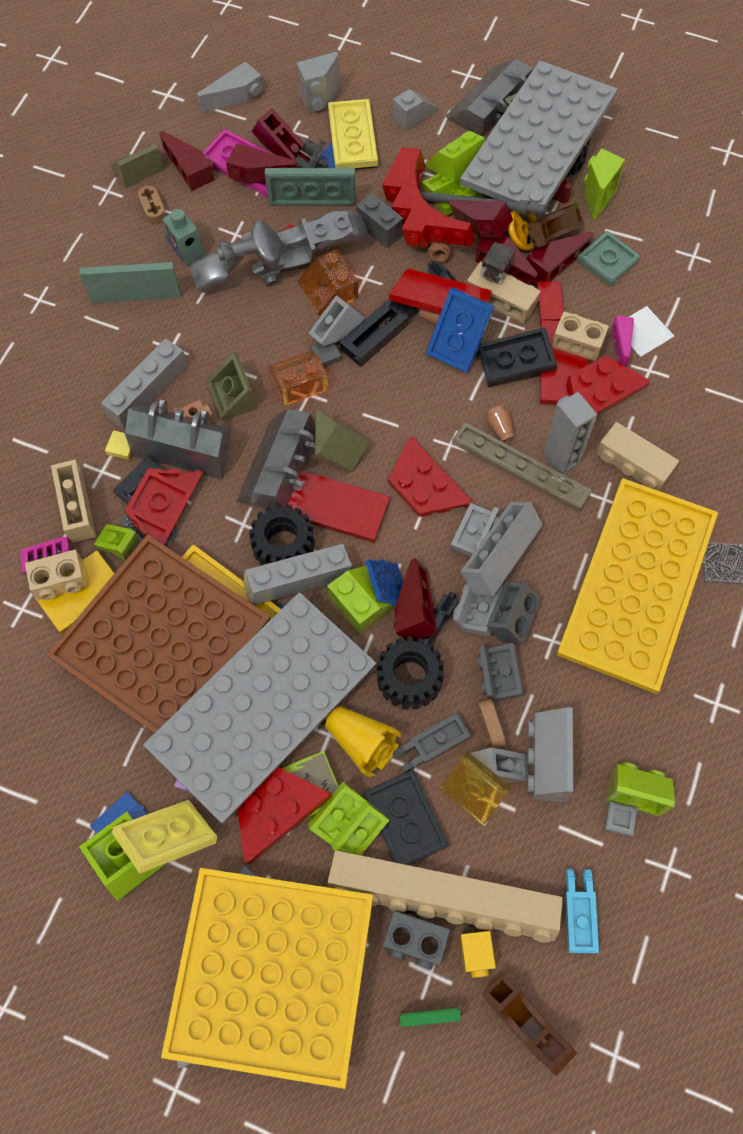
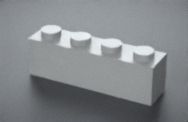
[101,338,188,430]
[543,392,597,474]
[460,502,543,596]
[243,544,352,605]

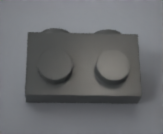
[477,643,525,702]

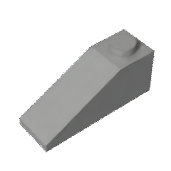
[197,62,263,112]

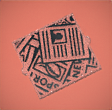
[701,542,743,585]

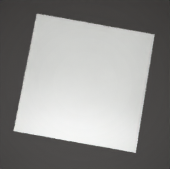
[629,306,674,357]

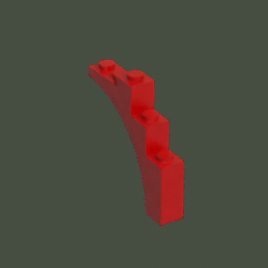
[382,147,475,248]

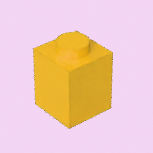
[459,931,496,978]

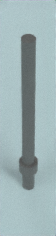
[421,192,547,215]

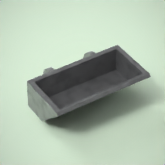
[446,59,533,137]
[125,399,232,479]
[236,409,315,509]

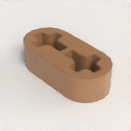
[138,186,166,224]
[476,698,506,749]

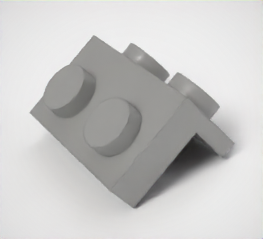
[450,503,499,557]
[453,583,503,637]

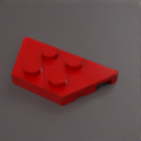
[567,355,650,415]
[388,436,472,517]
[125,468,203,546]
[237,767,333,864]

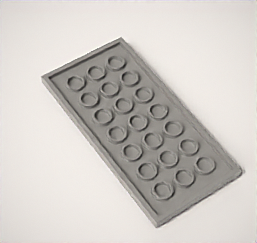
[460,61,618,216]
[143,592,377,824]

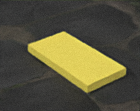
[328,99,378,168]

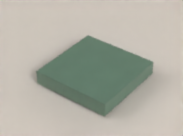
[576,231,641,287]

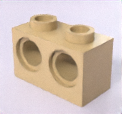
[551,311,609,361]
[25,549,88,600]

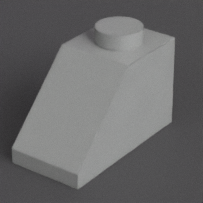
[393,89,438,131]
[309,295,365,346]
[466,748,528,784]

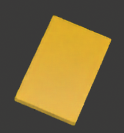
[32,551,114,635]

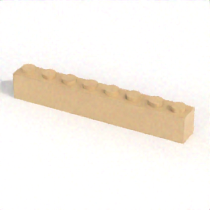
[327,850,563,943]

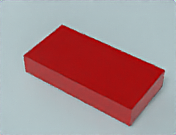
[537,281,563,324]

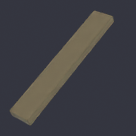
[452,422,592,512]

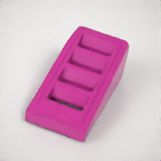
[612,315,634,367]
[21,537,73,574]

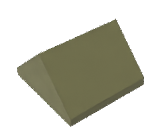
[111,144,164,188]
[207,352,256,419]
[315,410,370,473]

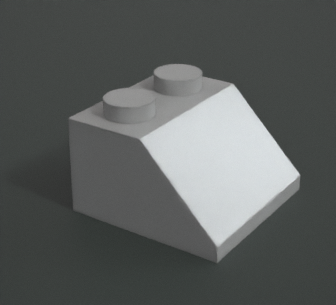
[297,52,340,114]

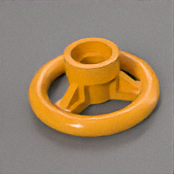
[508,211,537,251]

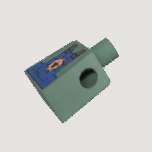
[162,209,205,267]

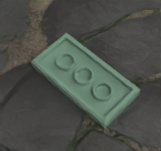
[265,168,356,206]
[79,262,181,303]

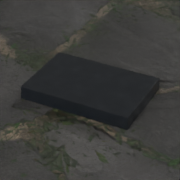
[478,327,557,387]
[363,769,449,865]

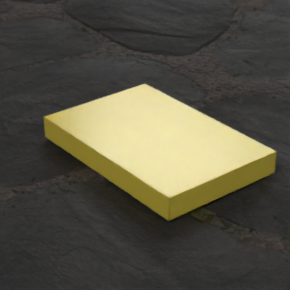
[112,799,217,874]

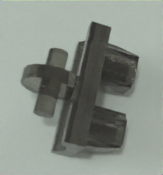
[295,139,329,168]

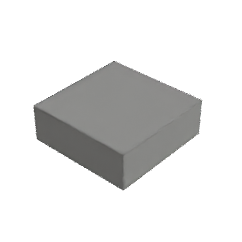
[604,801,638,837]

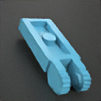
[565,869,599,954]

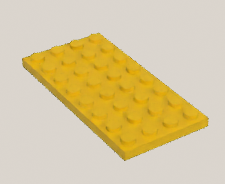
[556,478,718,694]

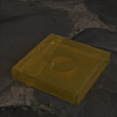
[440,751,512,825]

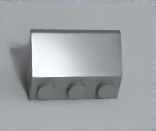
[527,707,573,802]

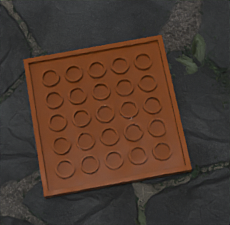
[46,534,271,733]

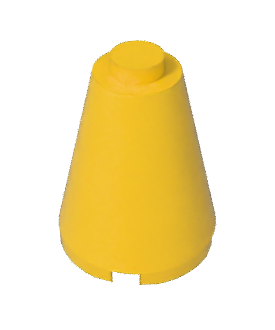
[325,706,401,777]

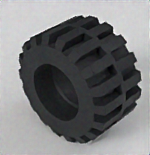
[249,504,315,566]
[377,637,444,710]

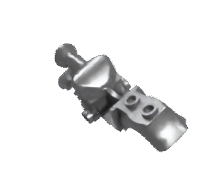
[190,209,368,293]

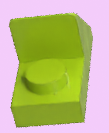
[93,524,140,562]

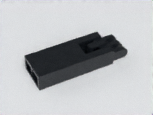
[340,300,417,367]

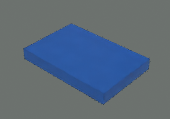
[425,287,495,373]

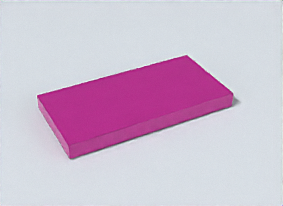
[203,129,270,197]

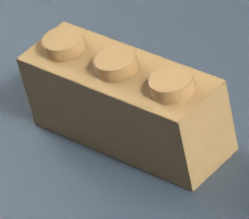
[466,261,541,324]
[596,422,679,491]
[51,459,96,543]

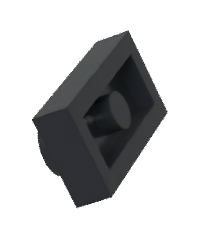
[113,456,165,504]

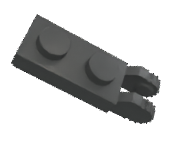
[393,713,471,773]

